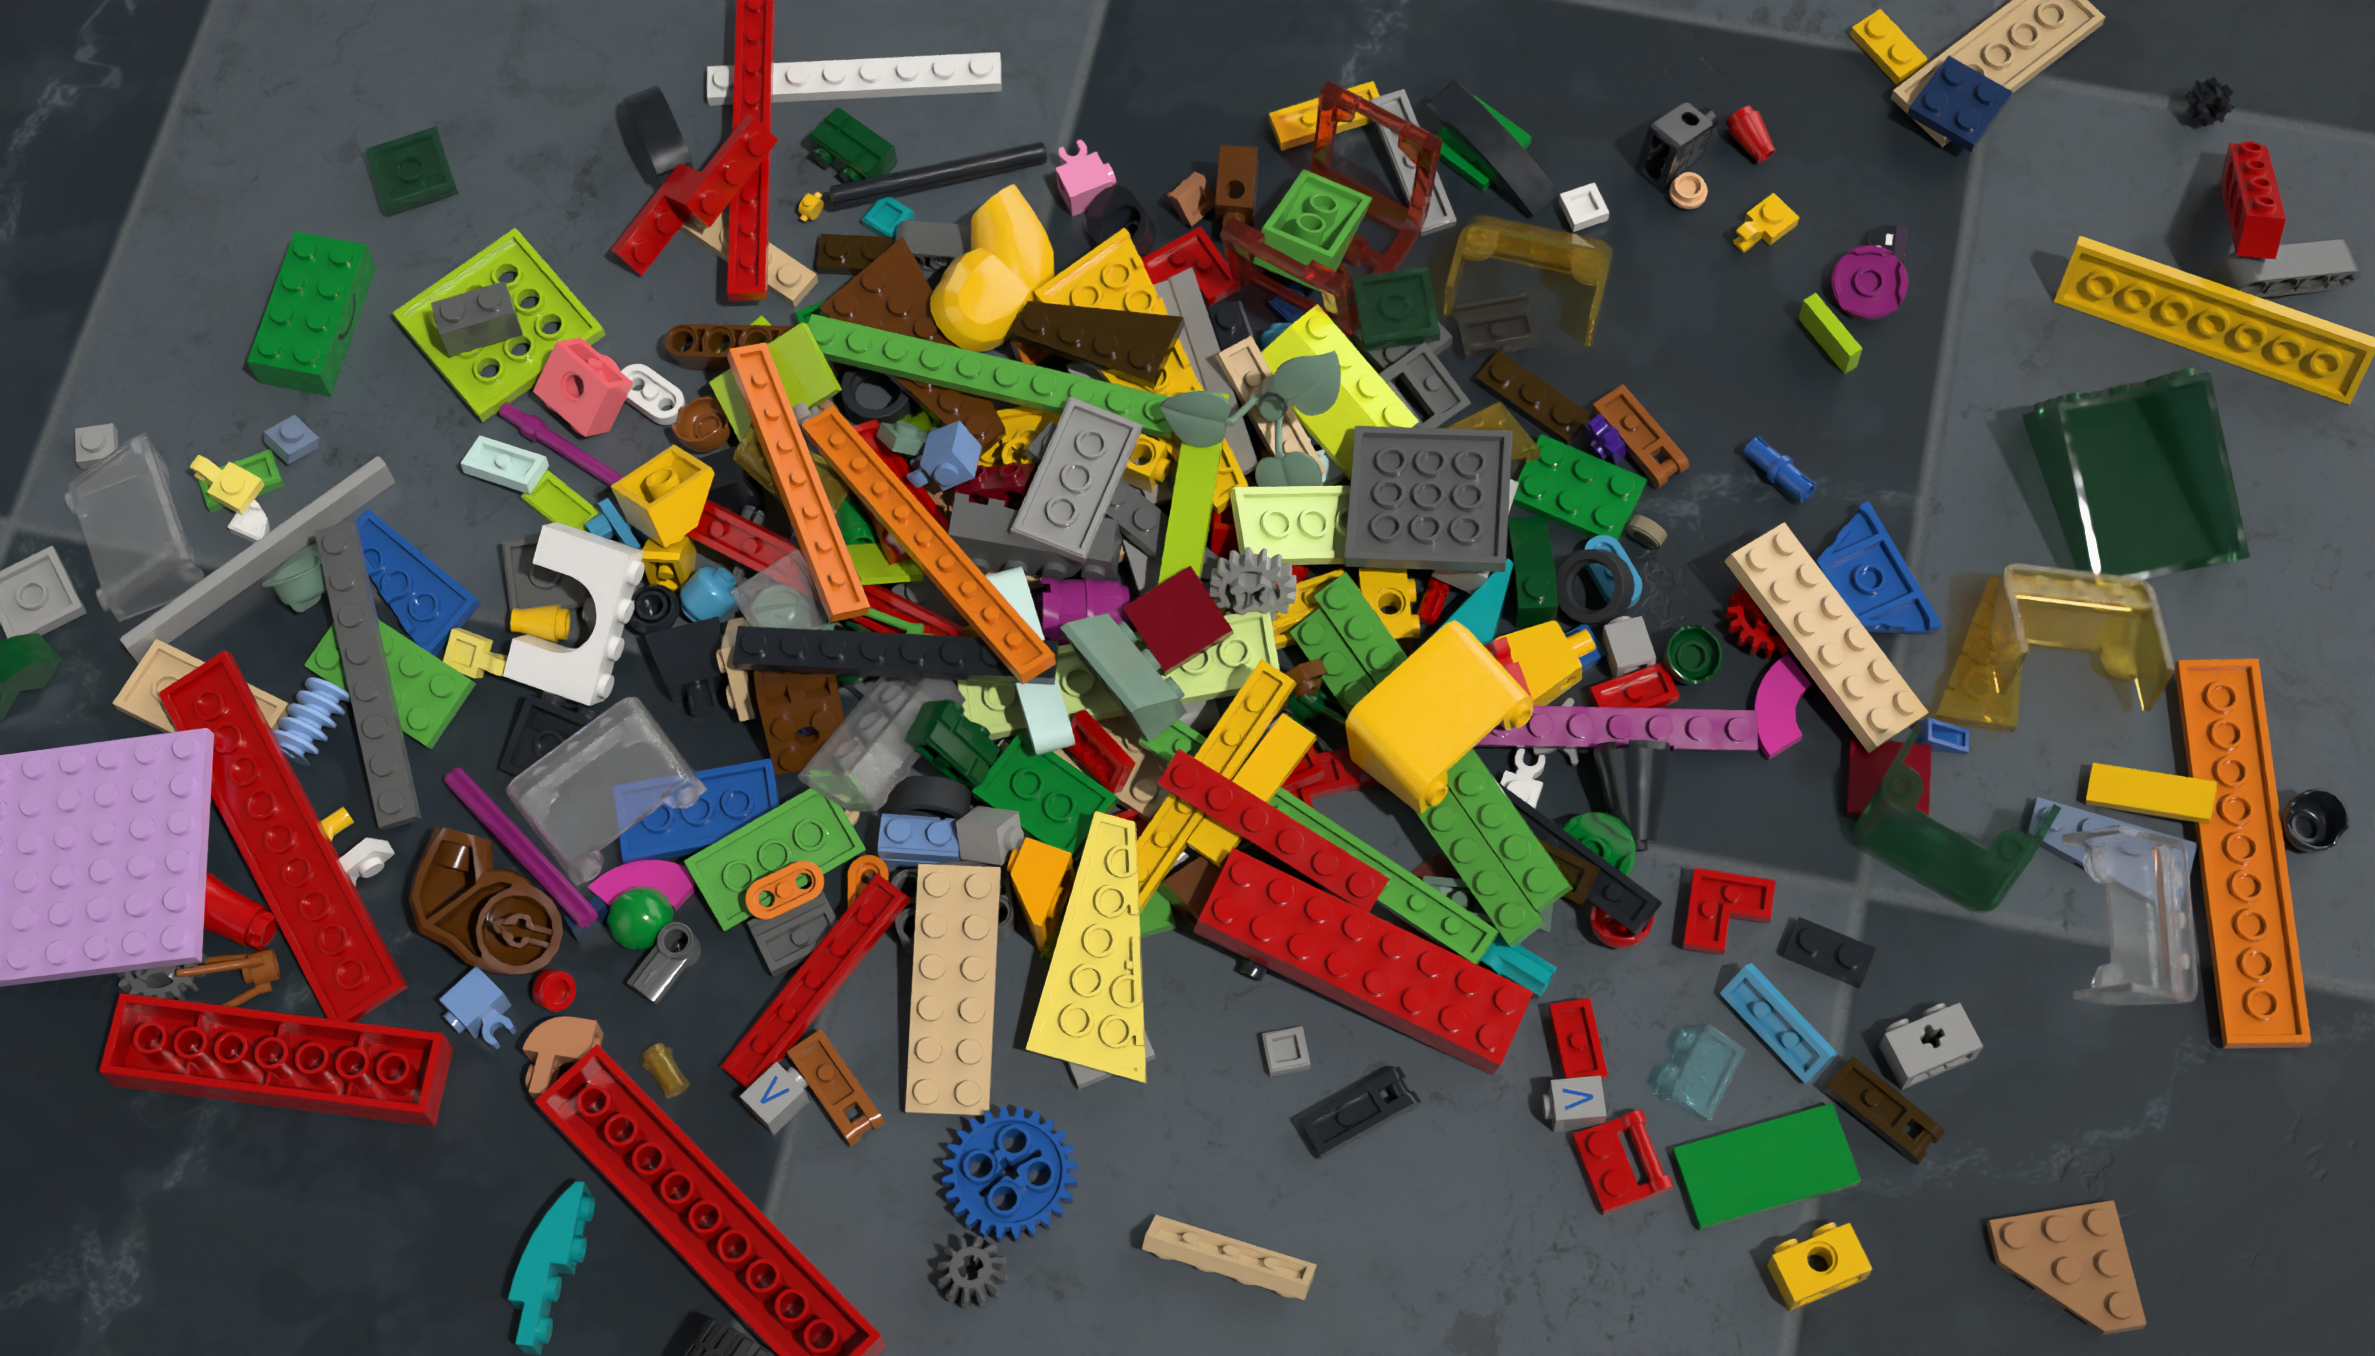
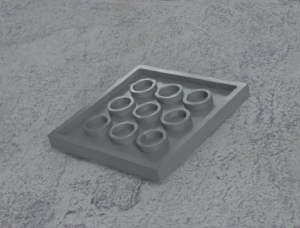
[1345,426,1513,572]

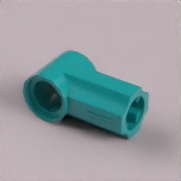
[1478,925,1557,1000]

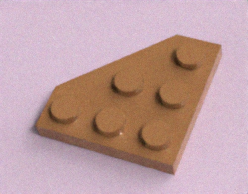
[1986,1200,2147,1335]

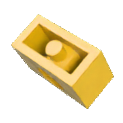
[1358,567,1420,653]
[1767,1222,1872,1312]

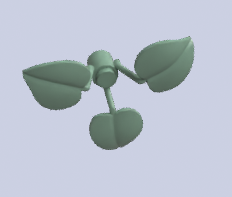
[1161,351,1341,487]

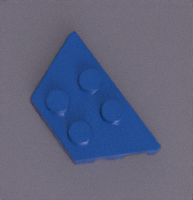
[1816,501,1943,634]

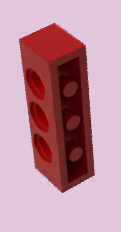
[2219,141,2286,260]

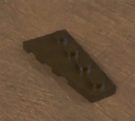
[1011,301,1185,389]

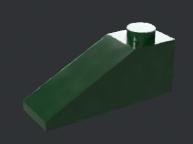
[1508,516,1558,628]

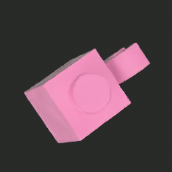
[1056,140,1116,217]

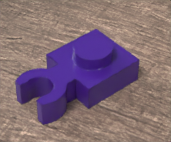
[1586,413,1627,465]

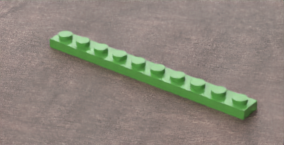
[808,314,1174,440]
[1314,572,1573,913]
[1290,607,1546,947]
[1138,720,1499,965]

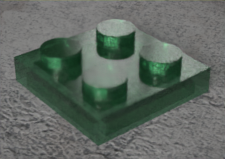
[365,126,459,217]
[1352,267,1440,351]

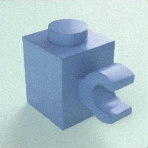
[907,420,982,491]
[439,967,516,1050]

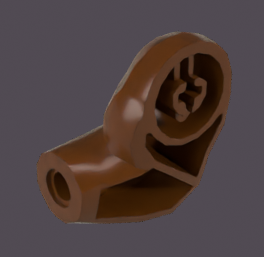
[409,826,564,976]

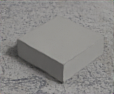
[1262,1026,1311,1077]

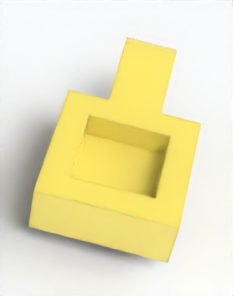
[190,455,265,516]
[443,628,508,679]

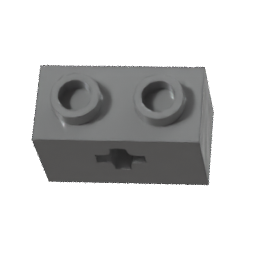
[1879,1002,1983,1090]

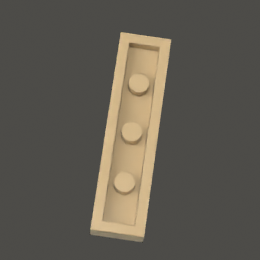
[680,211,818,308]
[1215,336,1327,475]
[1142,1215,1317,1300]

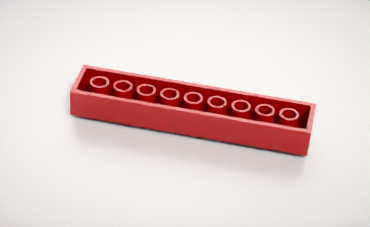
[534,1044,887,1356]

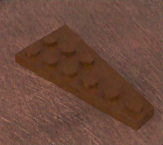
[819,237,1006,458]

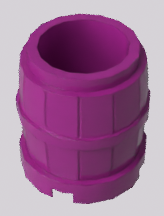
[1037,576,1130,646]

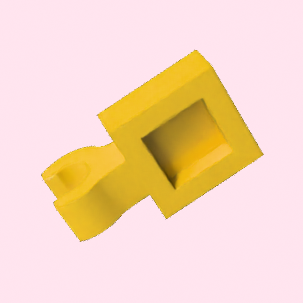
[1733,193,1800,253]

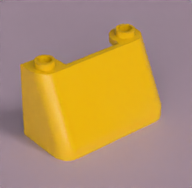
[1345,620,1533,815]

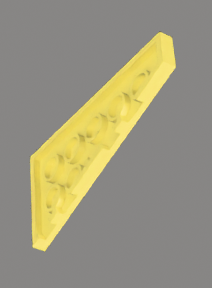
[1026,811,1147,1084]

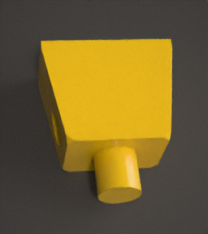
[1495,621,1596,706]

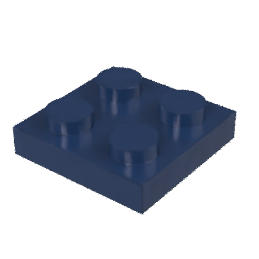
[1907,55,2013,152]

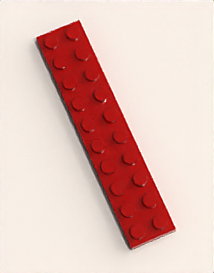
[158,650,409,1022]

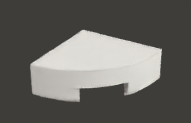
[228,500,269,543]

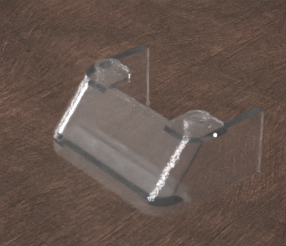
[2062,825,2198,1006]

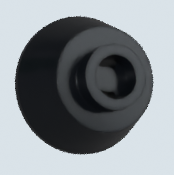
[629,584,680,634]

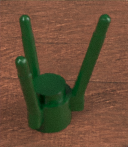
[1285,689,1347,752]

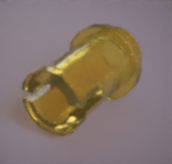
[642,1043,690,1098]

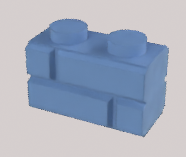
[878,813,964,868]

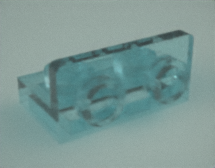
[1653,1023,1746,1121]

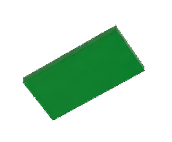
[1672,1103,1861,1231]

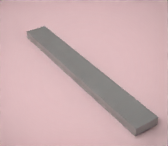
[120,456,395,664]

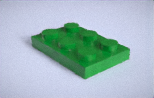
[1512,434,1647,542]
[972,730,1118,859]

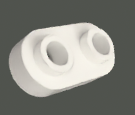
[621,364,686,425]

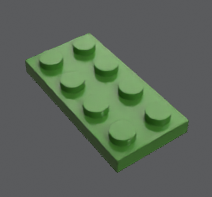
[304,619,476,749]
[684,780,866,931]

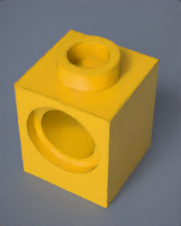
[1122,434,1171,493]

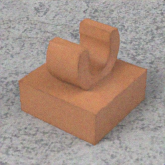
[1166,172,1215,227]

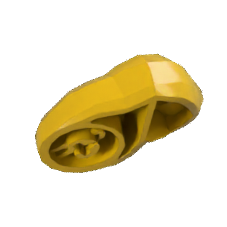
[930,184,1055,352]

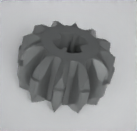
[936,1236,1008,1310]

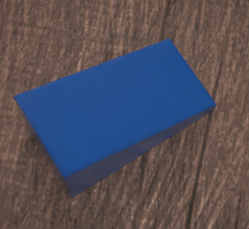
[1910,717,1970,754]

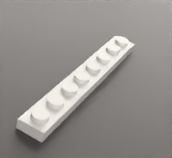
[707,52,1002,106]

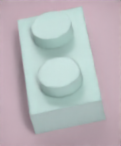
[460,436,549,494]

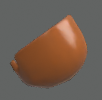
[671,396,732,453]

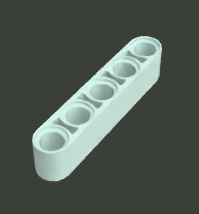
[986,566,1075,756]

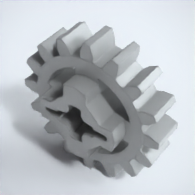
[1210,547,1297,622]

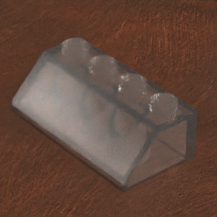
[798,676,966,812]

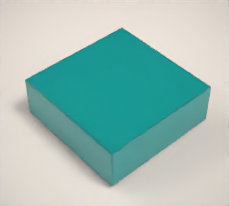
[862,196,915,237]

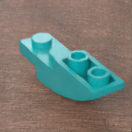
[508,1181,595,1355]

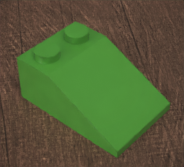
[1253,169,1372,292]

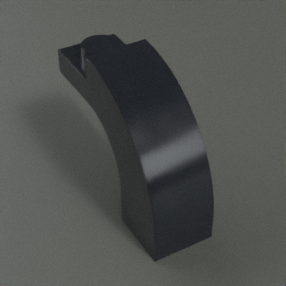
[622,85,694,187]

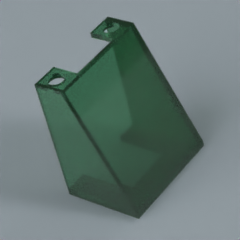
[2022,367,2250,592]

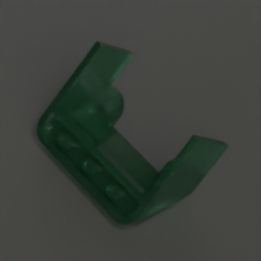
[1855,724,2061,913]

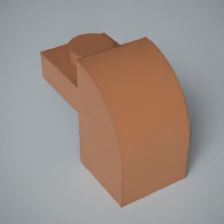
[522,1016,604,1101]

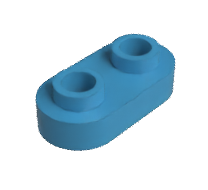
[1584,535,1642,609]

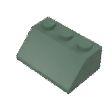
[1060,613,1187,742]

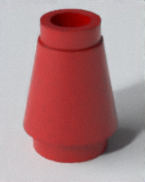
[1725,105,1776,163]

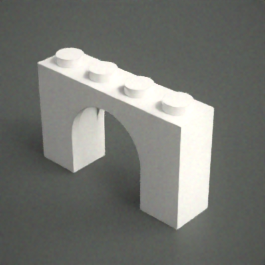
[503,522,645,706]

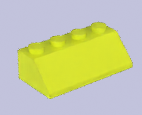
[1261,304,1419,481]

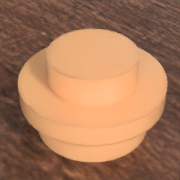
[1669,172,1708,209]

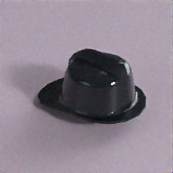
[1087,185,1156,257]

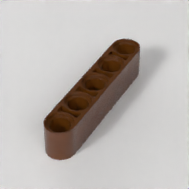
[665,324,850,373]

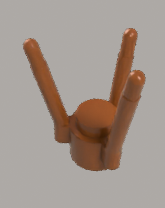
[176,948,281,1007]

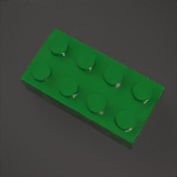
[247,231,377,397]

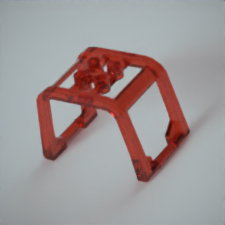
[1220,81,1443,338]

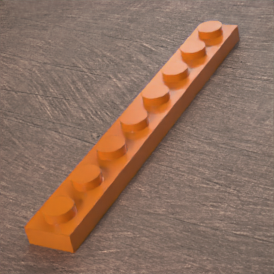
[727,343,870,623]

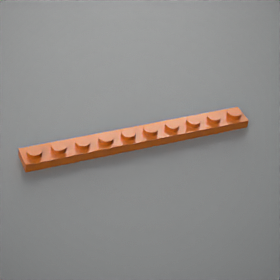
[801,405,1056,685]

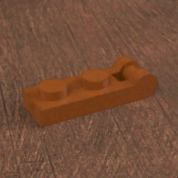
[1592,384,1690,489]
[787,1029,886,1147]

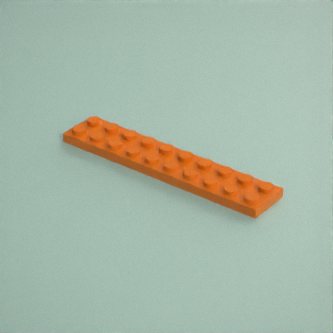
[2175,659,2311,1049]

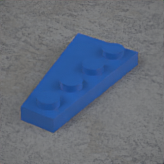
[355,508,482,657]

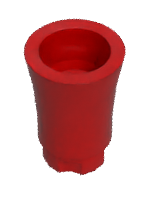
[203,873,278,951]

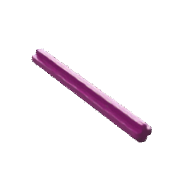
[444,767,598,928]

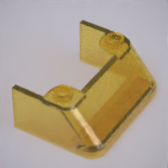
[1443,215,1613,347]
[1988,563,2175,711]

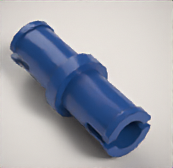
[1743,435,1817,503]

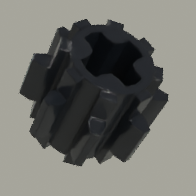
[2185,76,2234,126]

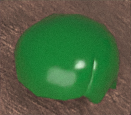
[607,885,674,951]

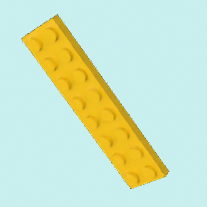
[2054,236,2375,405]

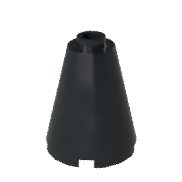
[1593,740,1675,852]

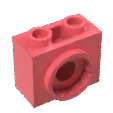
[533,338,633,437]

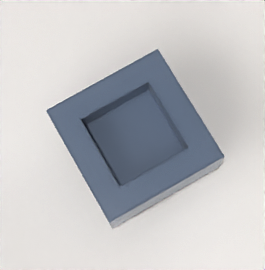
[264,415,319,465]

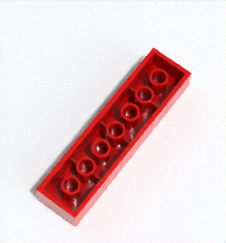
[1193,848,1533,1075]
[99,993,453,1127]

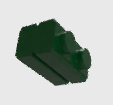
[809,107,897,183]
[904,699,1000,787]

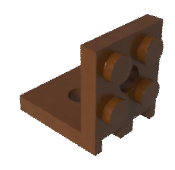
[754,629,854,775]

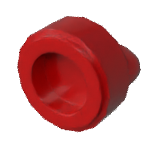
[532,969,576,1012]

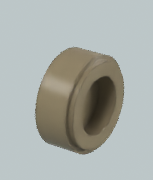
[1626,515,1667,549]

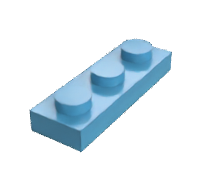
[1720,963,1838,1084]

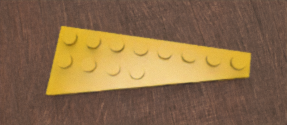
[1034,228,1249,514]

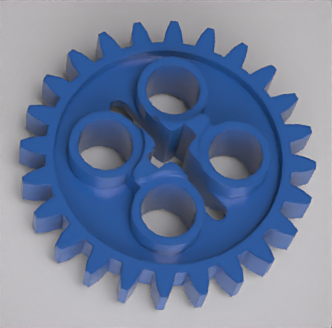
[942,1106,1079,1243]

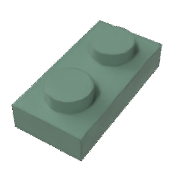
[876,421,940,456]

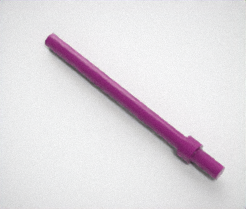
[499,402,623,487]

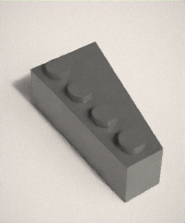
[948,493,1122,580]

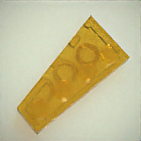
[1934,576,2030,732]

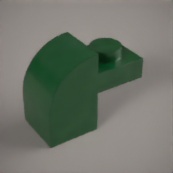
[0,633,61,720]

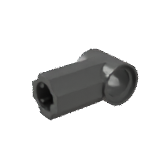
[627,922,701,1006]

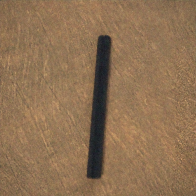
[829,142,1048,207]

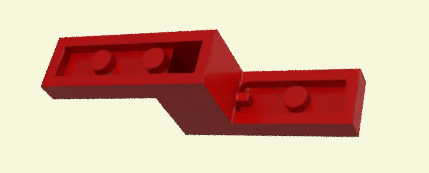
[610,114,778,276]

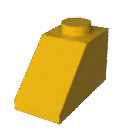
[641,535,697,593]

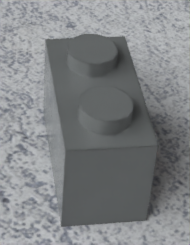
[431,281,523,356]

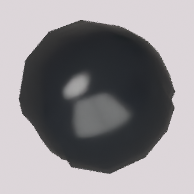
[2281,788,2350,854]

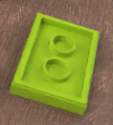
[709,322,842,449]

